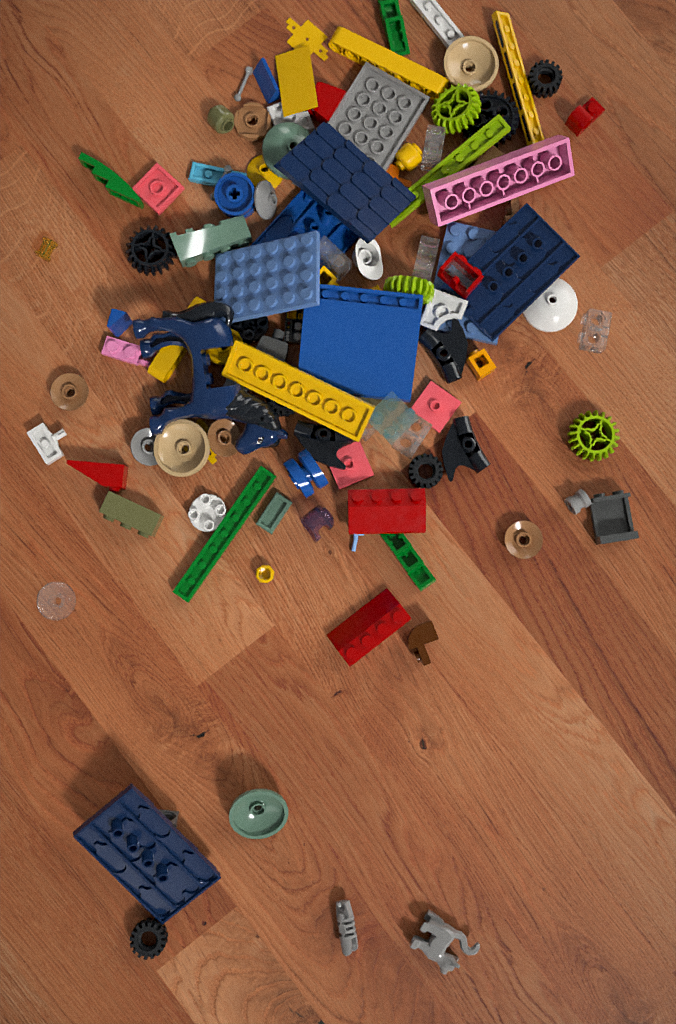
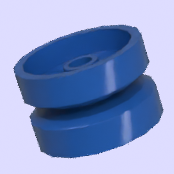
[214,172,256,218]
[283,448,329,499]

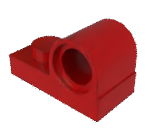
[565,97,605,137]

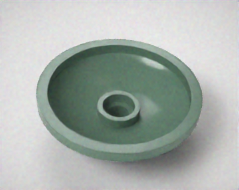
[262,122,310,180]
[229,789,288,839]

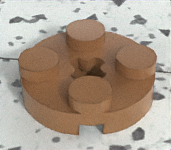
[234,102,271,141]

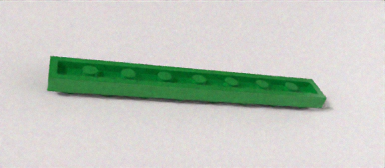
[172,466,277,603]

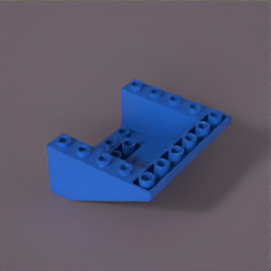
[298,284,423,403]

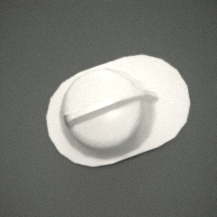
[352,238,383,281]

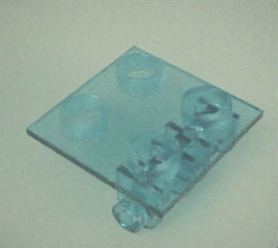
[369,391,419,445]

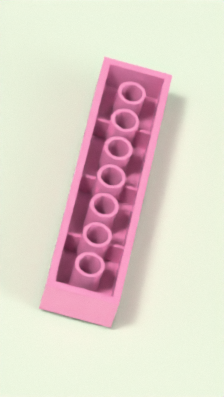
[422,135,575,227]

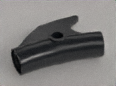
[418,319,468,384]
[442,416,491,482]
[294,419,352,470]

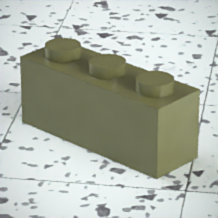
[99,491,164,538]

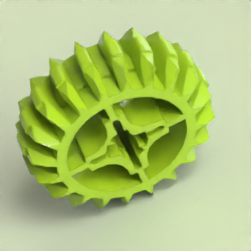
[431,83,482,135]
[383,275,435,306]
[567,410,620,462]

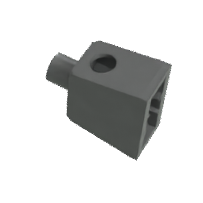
[256,329,289,363]

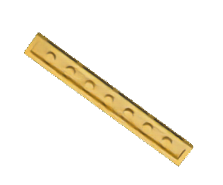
[491,11,545,146]

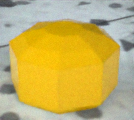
[256,565,275,583]

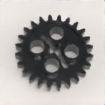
[462,90,519,149]

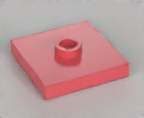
[132,163,185,216]
[409,381,462,433]
[329,441,374,490]

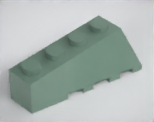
[170,215,253,267]

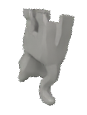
[409,909,480,975]

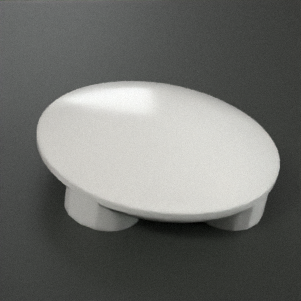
[188,494,227,532]

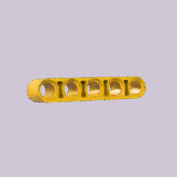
[147,296,206,383]

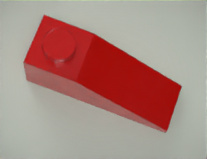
[66,460,128,492]

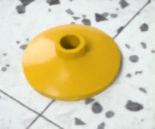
[247,155,283,189]

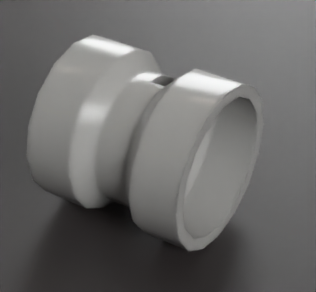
[564,489,592,515]

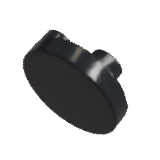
[231,316,269,343]

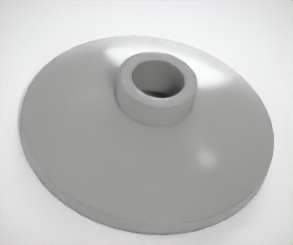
[254,180,277,220]
[130,428,158,466]

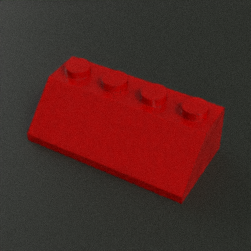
[348,488,426,534]
[326,588,412,667]

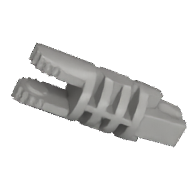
[336,900,358,956]

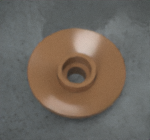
[50,373,89,411]
[207,419,241,457]
[504,520,543,559]

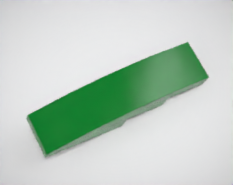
[377,0,410,56]
[78,152,144,209]
[379,533,436,592]

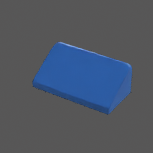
[253,57,280,104]
[106,308,133,337]

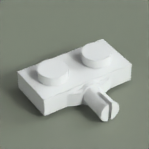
[27,423,67,465]

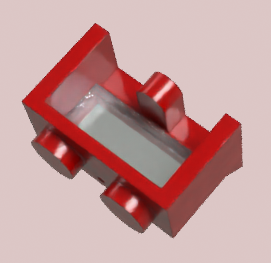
[437,252,484,300]

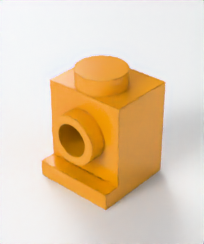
[466,348,496,381]

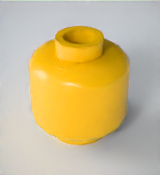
[395,143,423,172]

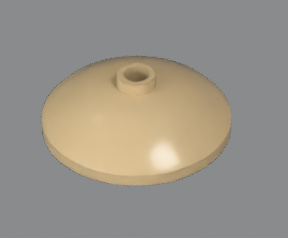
[443,36,499,92]
[154,419,210,477]

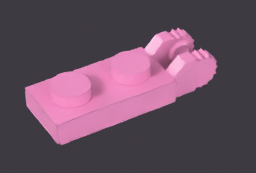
[101,336,157,368]

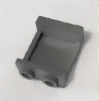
[589,490,639,545]

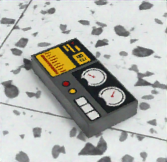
[284,309,304,344]

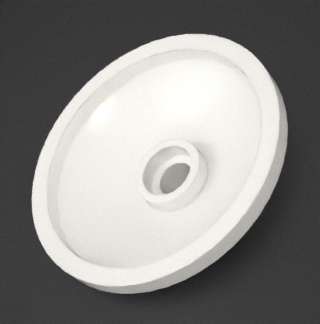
[523,278,578,332]

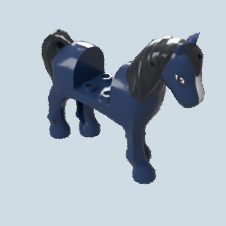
[133,301,289,455]

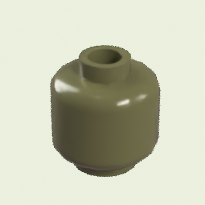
[207,105,234,134]

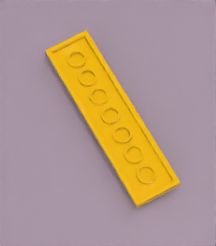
[221,339,376,442]

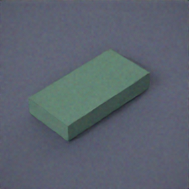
[256,492,293,534]

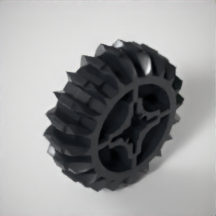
[126,225,177,276]

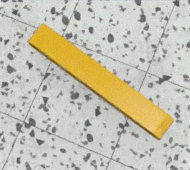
[328,26,449,100]

